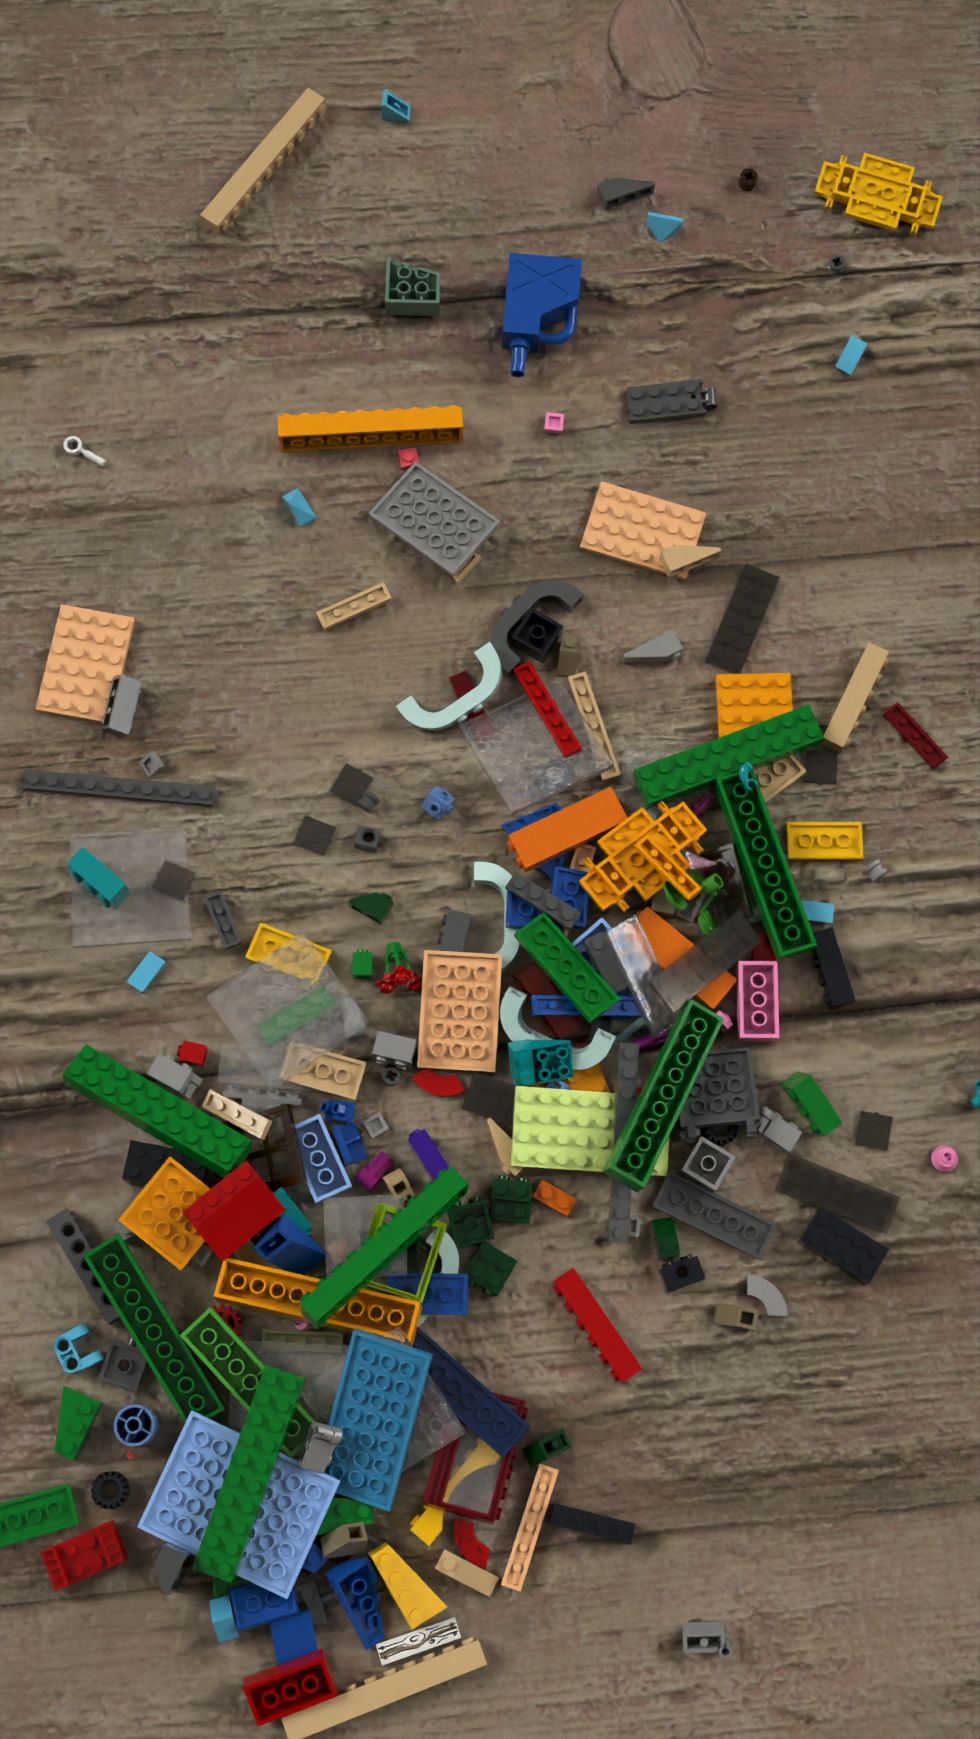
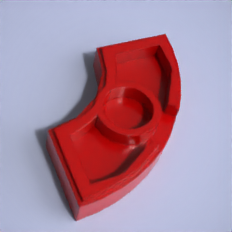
[411,1068,465,1097]
[453,1519,490,1569]

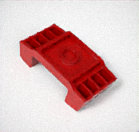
[40,1520,129,1592]

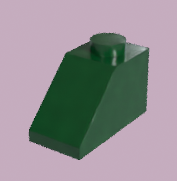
[348,892,393,925]
[652,1217,680,1260]
[522,1429,572,1467]

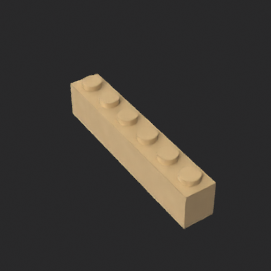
[821,642,889,753]

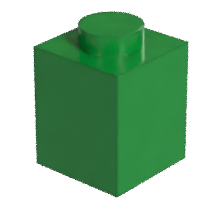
[352,949,373,979]

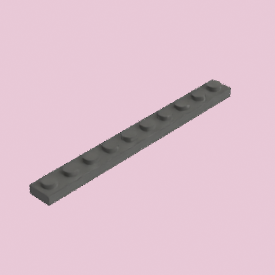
[23,770,216,807]
[607,1043,639,1244]

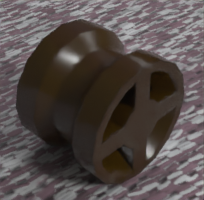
[738,168,758,192]

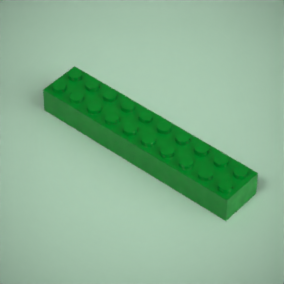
[632,704,824,810]
[713,769,817,962]
[602,999,724,1192]
[63,1044,252,1178]
[299,1166,468,1330]
[83,1232,225,1423]
[192,1365,307,1583]

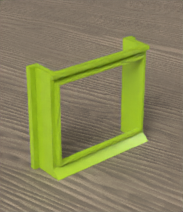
[363,1202,448,1305]

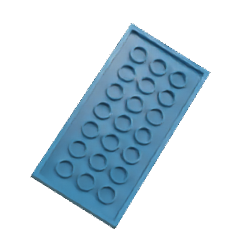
[324,1328,433,1512]

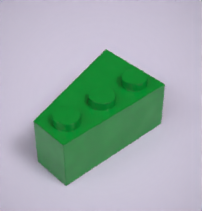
[780,1071,843,1137]
[54,1386,103,1461]
[316,1497,375,1536]

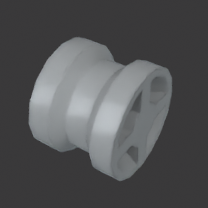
[864,859,888,882]

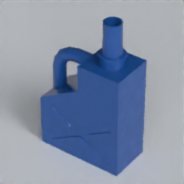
[502,253,582,377]

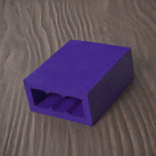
[407,1129,450,1183]

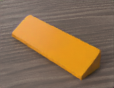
[633,835,702,901]

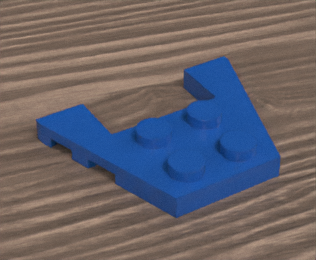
[502,802,569,881]

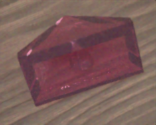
[686,851,719,876]

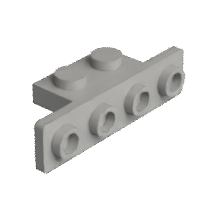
[223,1084,303,1121]

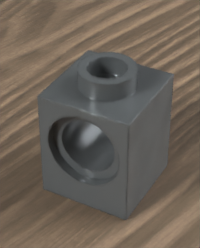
[354,825,383,852]

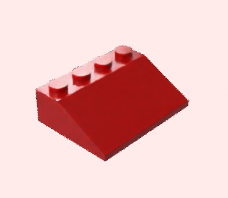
[182,1160,286,1262]

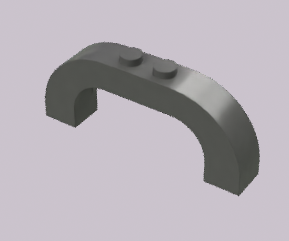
[491,580,584,678]

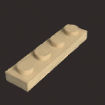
[316,582,392,631]
[202,1089,273,1139]

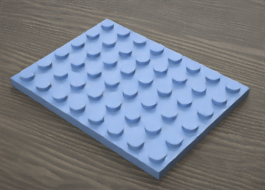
[137,1410,341,1599]

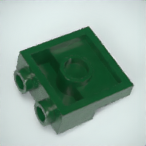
[490,1175,535,1224]
[447,1196,495,1248]
[464,1241,518,1297]

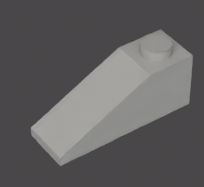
[622,630,683,664]

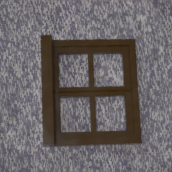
[221,1104,307,1192]

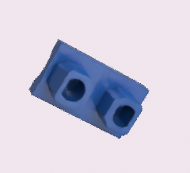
[320,1100,356,1123]

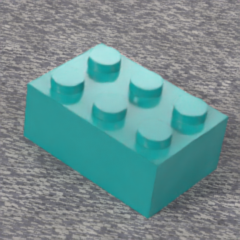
[67,847,131,910]

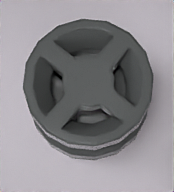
[356,790,381,814]

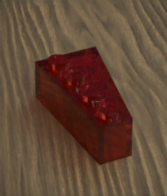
[511,962,580,1040]

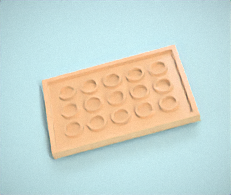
[580,481,706,581]
[36,604,135,723]
[417,950,502,1072]

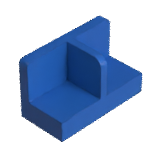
[331,1122,367,1167]

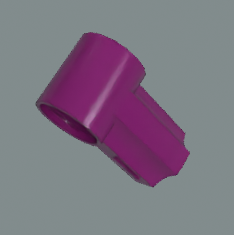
[355,1151,394,1192]

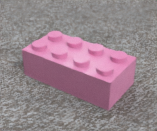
[736,961,779,1042]

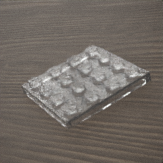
[323,1194,408,1279]

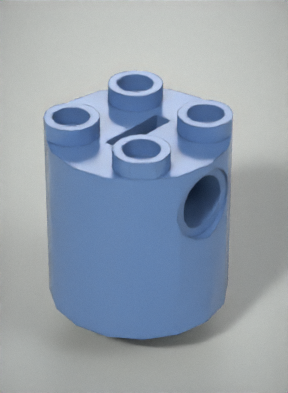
[113,1404,159,1447]

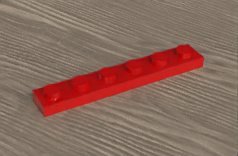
[513,661,582,758]

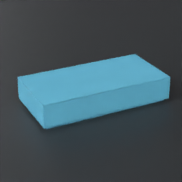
[126,951,166,994]

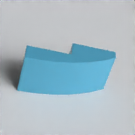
[834,335,868,375]
[801,900,834,924]

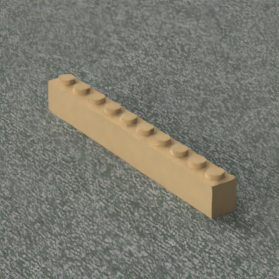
[200,88,326,235]
[281,1637,487,1739]

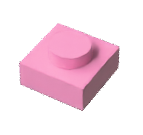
[544,412,564,434]
[716,1010,733,1034]

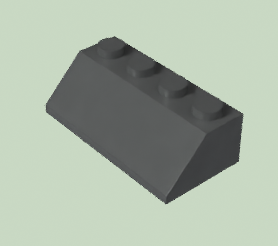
[153,1543,194,1596]

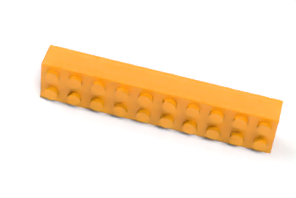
[277,405,463,452]
[213,1258,422,1347]

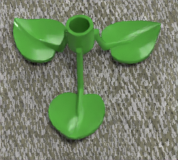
[663,857,724,940]

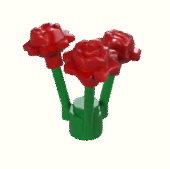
[375,942,423,994]

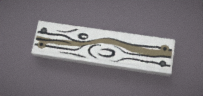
[376,1617,461,1665]

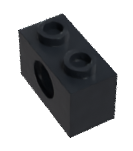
[658,1254,706,1294]

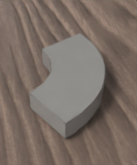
[747,1275,788,1317]

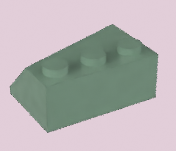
[385,257,440,316]

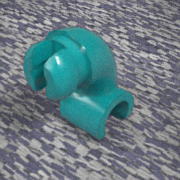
[739,762,757,792]

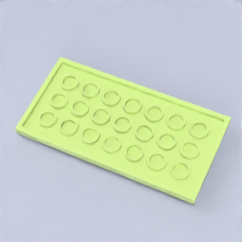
[510,1086,669,1176]

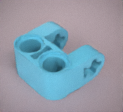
[53,1323,104,1374]

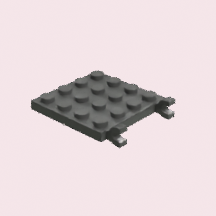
[679,1047,760,1144]

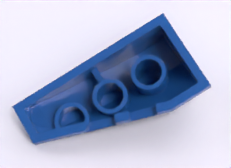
[325,1557,384,1650]

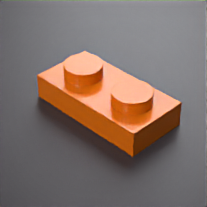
[533,1180,577,1217]

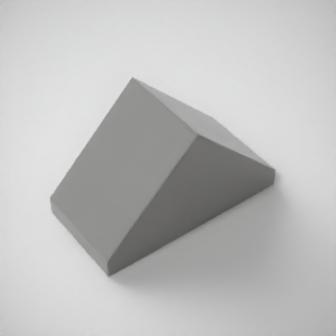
[676,891,705,923]

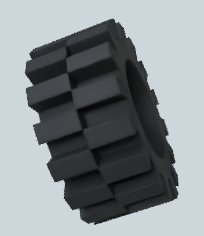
[702,1124,739,1146]
[91,1471,130,1509]

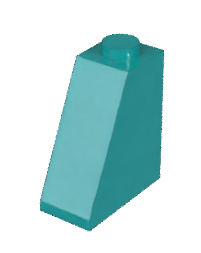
[273,1187,313,1236]

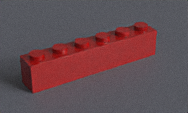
[552,1268,642,1384]

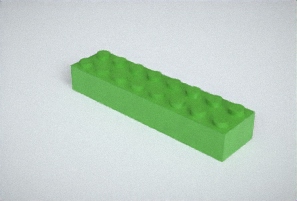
[180,1307,317,1458]

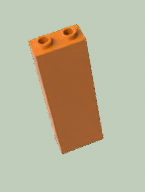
[506,787,628,873]
[621,907,737,1011]

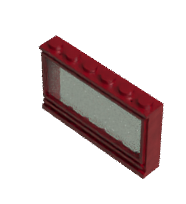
[422,1392,528,1525]

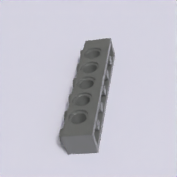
[46,1208,121,1325]

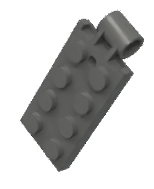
[626,379,718,424]

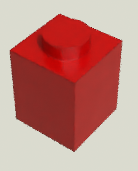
[177,1040,208,1067]

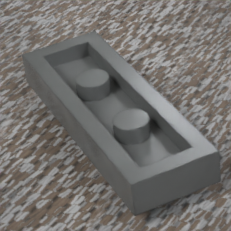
[203,890,243,950]

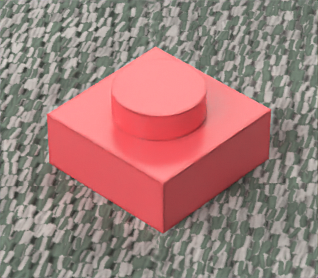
[398,447,419,470]

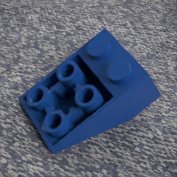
[253,1214,329,1275]

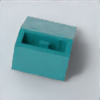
[507,1039,574,1086]

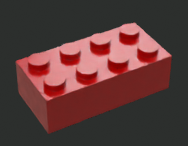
[243,1648,337,1727]

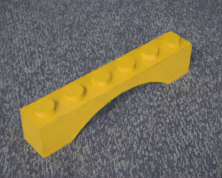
[410,1438,500,1546]

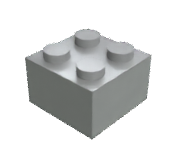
[372,1031,416,1071]
[679,1136,736,1192]

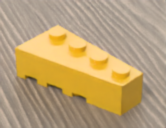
[368,1542,447,1630]

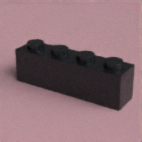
[812,927,856,1010]
[549,1503,635,1544]

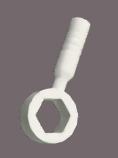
[63,436,106,467]

